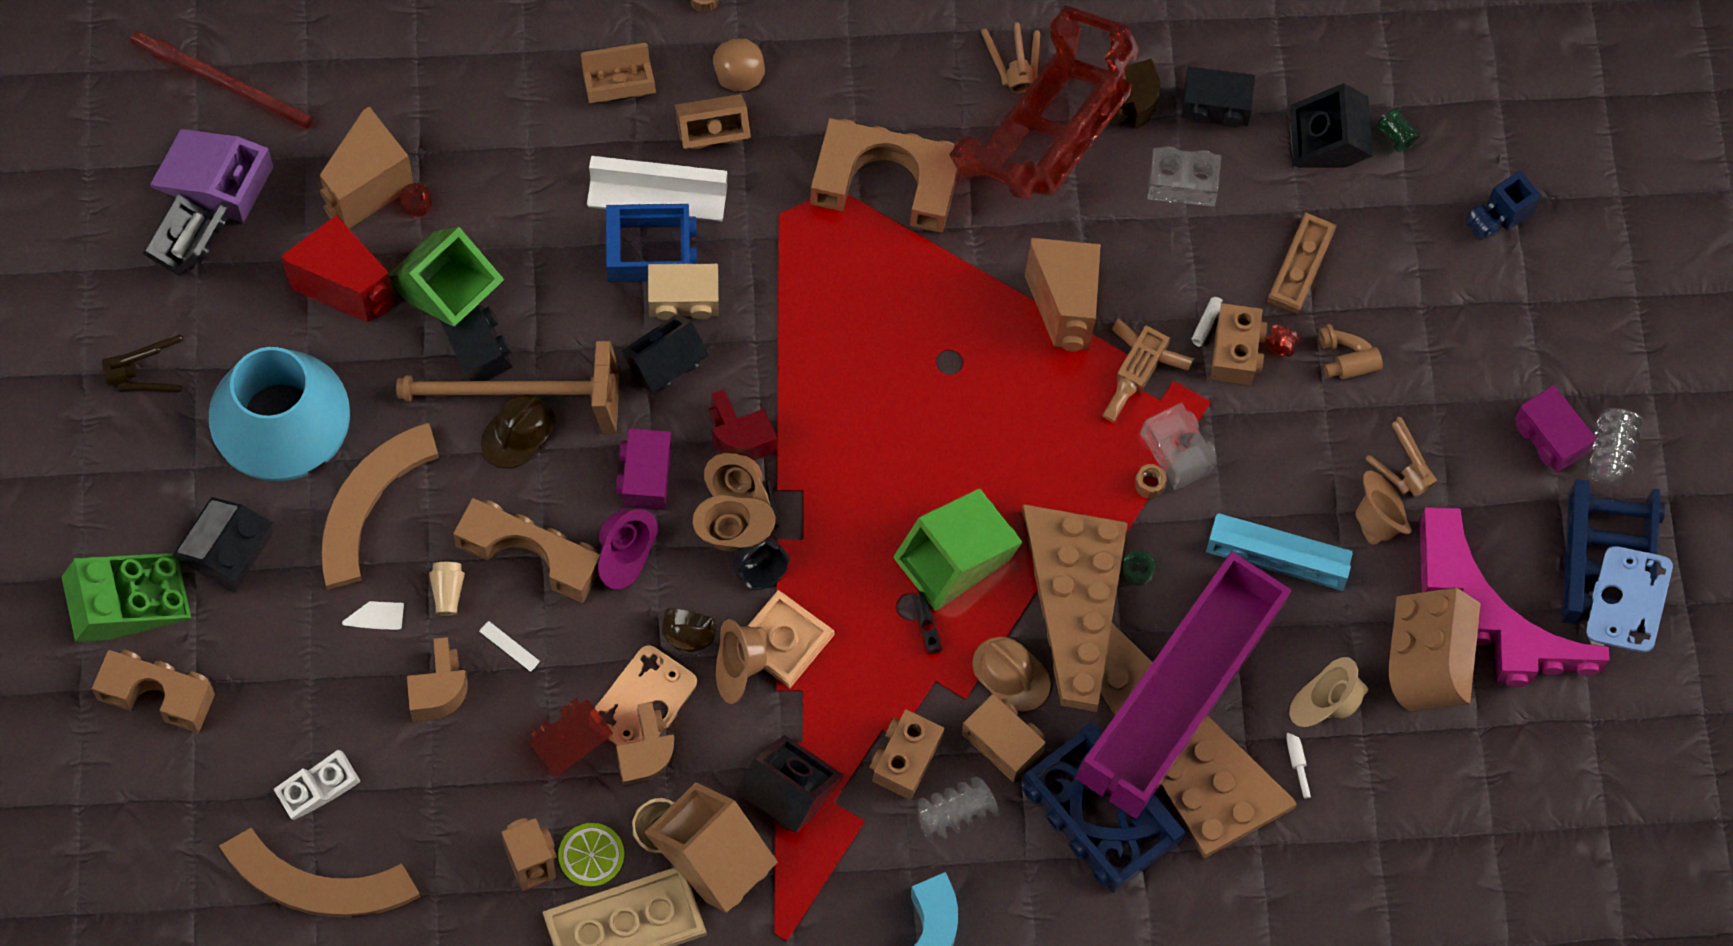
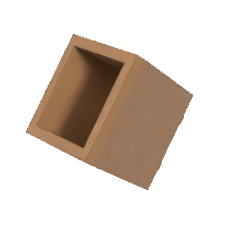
[320,107,414,229]
[1025,238,1101,351]
[644,782,777,913]

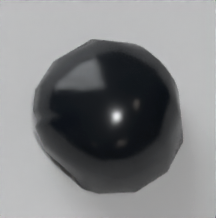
[733,536,790,591]

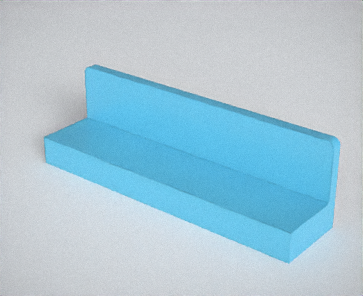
[1206,513,1353,591]

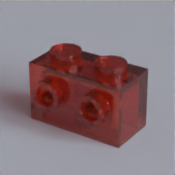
[529,698,614,779]

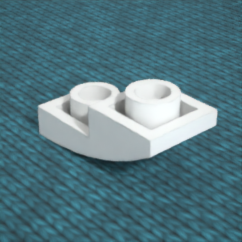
[274,750,361,820]

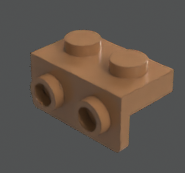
[581,43,656,103]

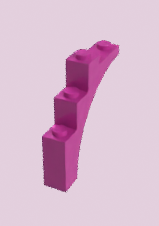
[1419,507,1610,687]

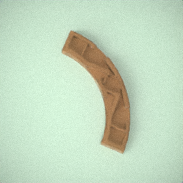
[322,423,439,590]
[219,827,421,918]

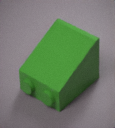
[389,227,504,326]
[893,489,1022,611]

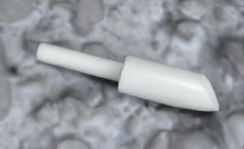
[1286,733,1311,799]

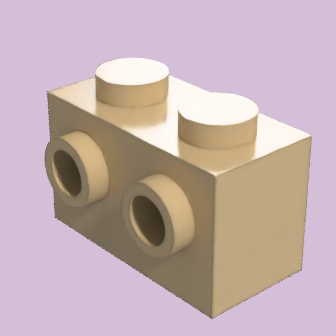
[648,264,719,320]

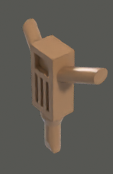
[1102,318,1195,423]

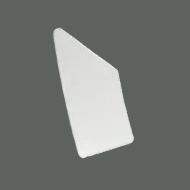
[342,601,404,630]

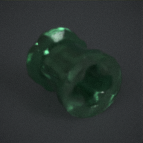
[1376,107,1421,152]

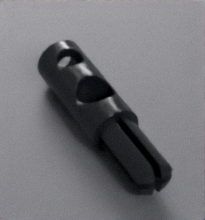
[912,591,943,655]

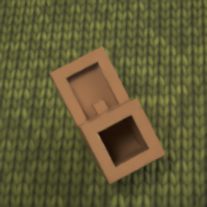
[407,637,468,722]
[615,702,674,786]

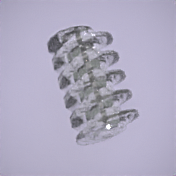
[1588,408,1644,487]
[917,776,999,844]

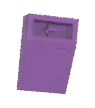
[150,129,273,224]

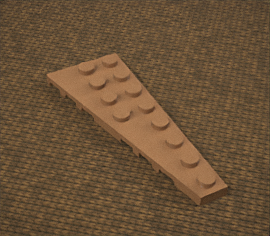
[1101,623,1297,859]

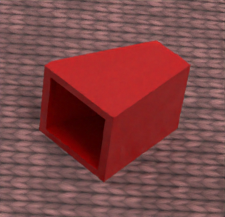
[281,215,395,323]

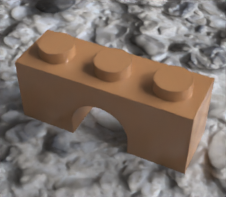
[91,650,215,733]

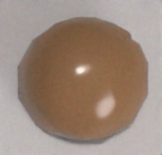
[713,38,765,92]

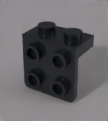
[142,194,228,276]

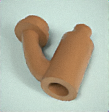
[1318,324,1383,380]

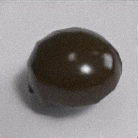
[662,608,717,652]

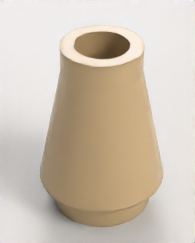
[429,562,465,616]

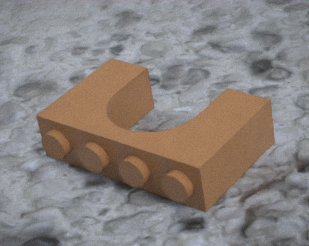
[810,118,962,233]

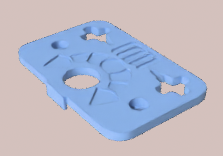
[1587,546,1673,652]

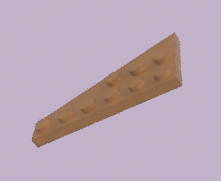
[1022,504,1128,712]

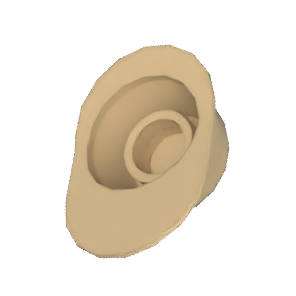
[1289,657,1368,727]

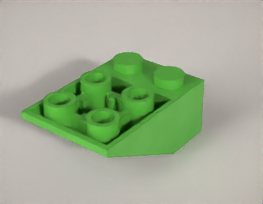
[61,553,191,642]

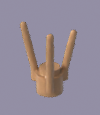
[981,22,1040,94]
[1366,417,1438,497]

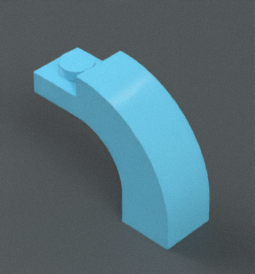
[910,872,958,946]

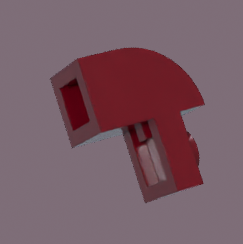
[708,389,777,461]

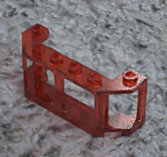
[949,5,1139,199]

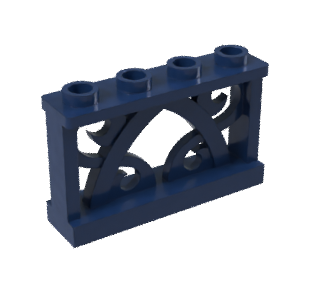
[1022,721,1185,893]

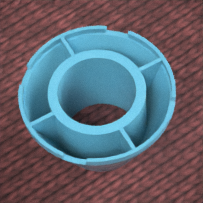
[209,347,350,481]

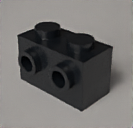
[1181,66,1255,127]
[439,303,513,381]
[621,313,709,393]

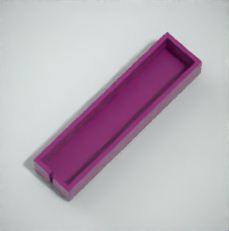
[1075,551,1292,819]

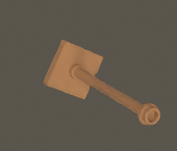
[396,341,621,434]

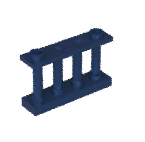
[1562,479,1665,633]

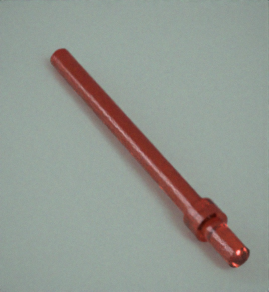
[131,31,313,129]

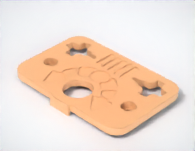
[588,645,697,746]

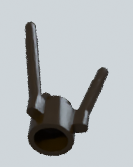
[102,335,183,392]

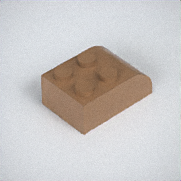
[1389,587,1481,711]

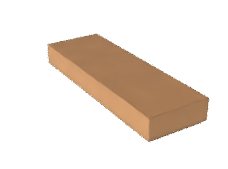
[1267,212,1337,315]

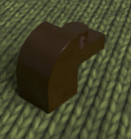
[1094,58,1160,129]

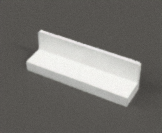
[587,156,728,222]

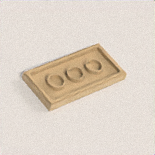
[543,867,707,946]

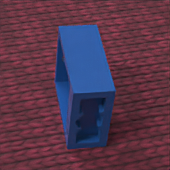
[606,204,697,282]

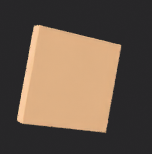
[748,590,835,688]

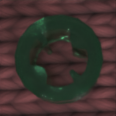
[1122,550,1155,586]

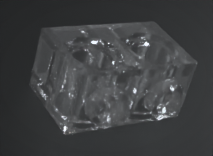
[1147,146,1221,207]

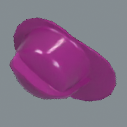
[598,509,658,589]

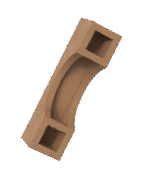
[453,498,600,603]

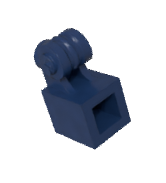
[1465,170,1542,240]

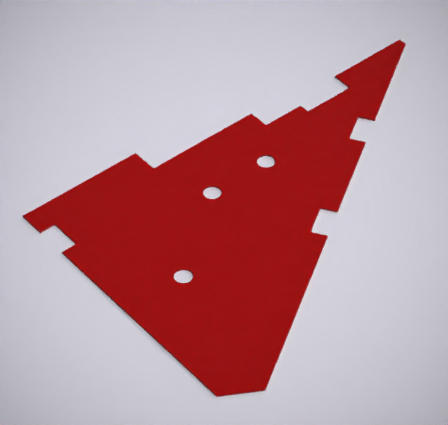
[774,194,1211,942]

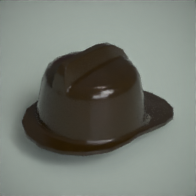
[481,396,556,469]

